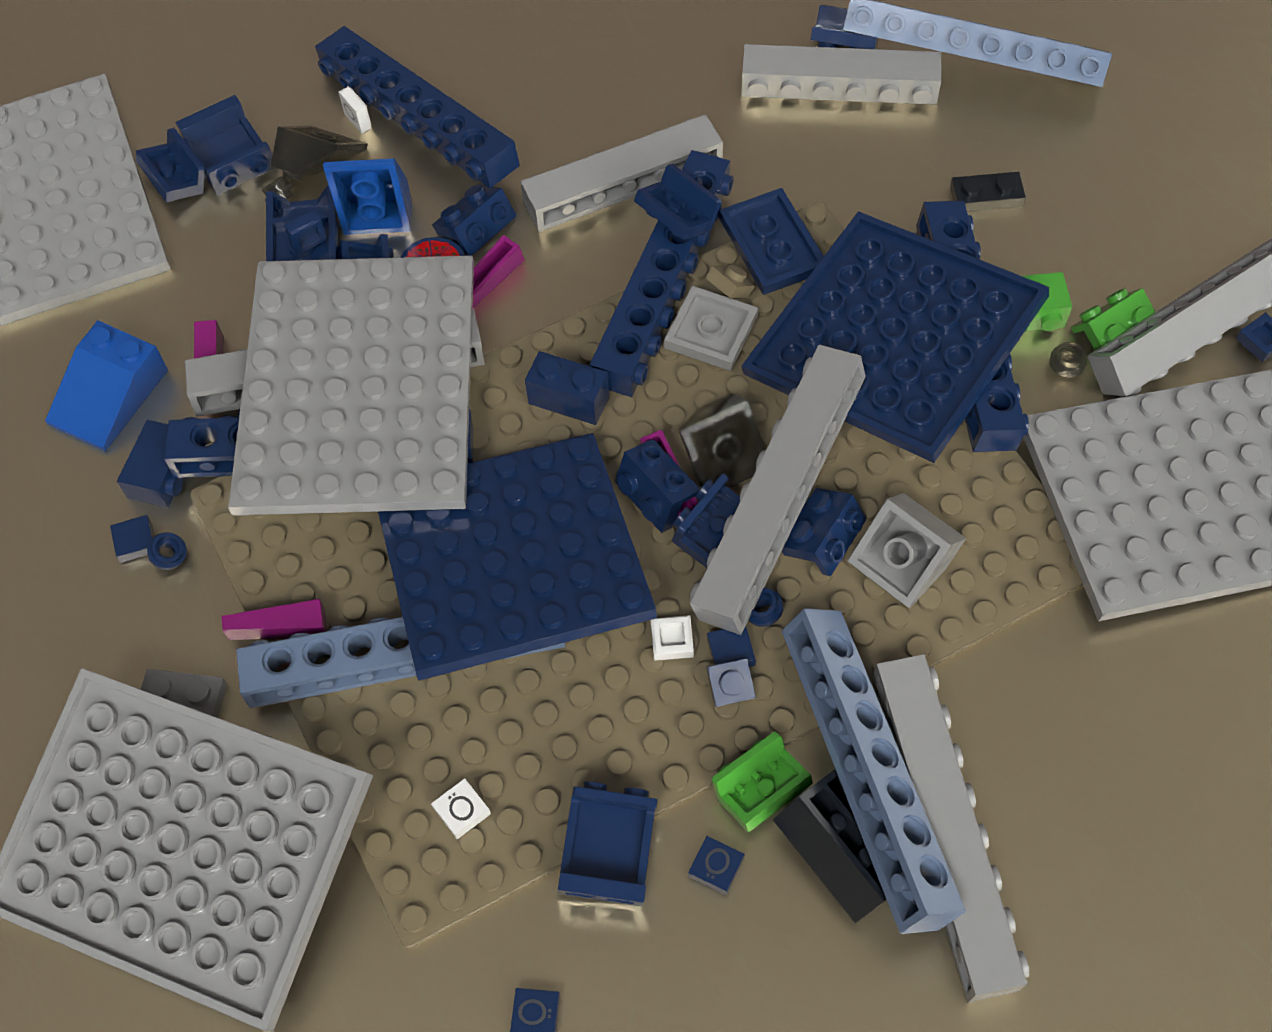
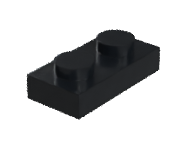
[950,172,1026,212]

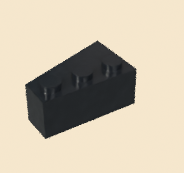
[773,769,887,924]

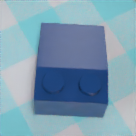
[323,158,412,235]
[45,320,168,452]

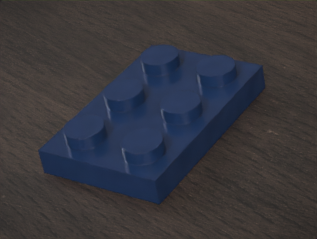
[719,188,824,295]

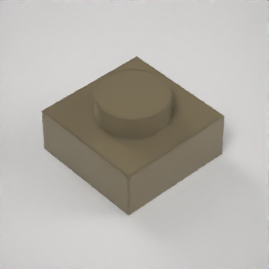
[706,264,756,299]

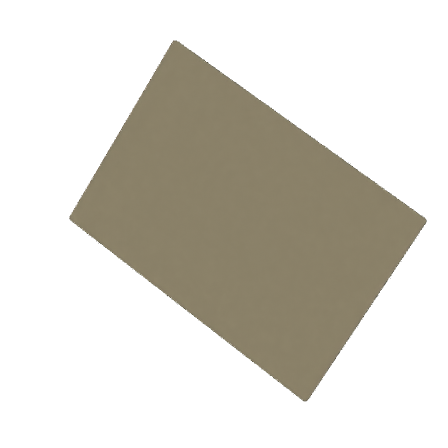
[190,202,1083,948]

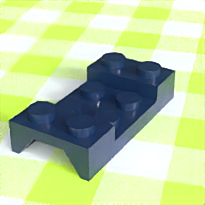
[266,185,340,261]

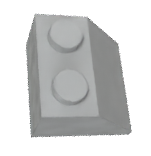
[848,493,967,608]

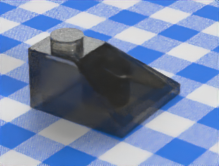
[271,125,368,180]
[678,393,766,488]

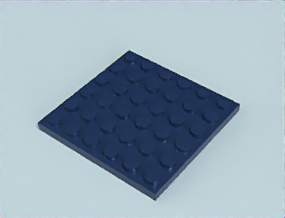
[741,211,1049,463]
[378,433,657,681]

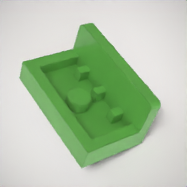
[1071,288,1155,350]
[712,731,813,833]

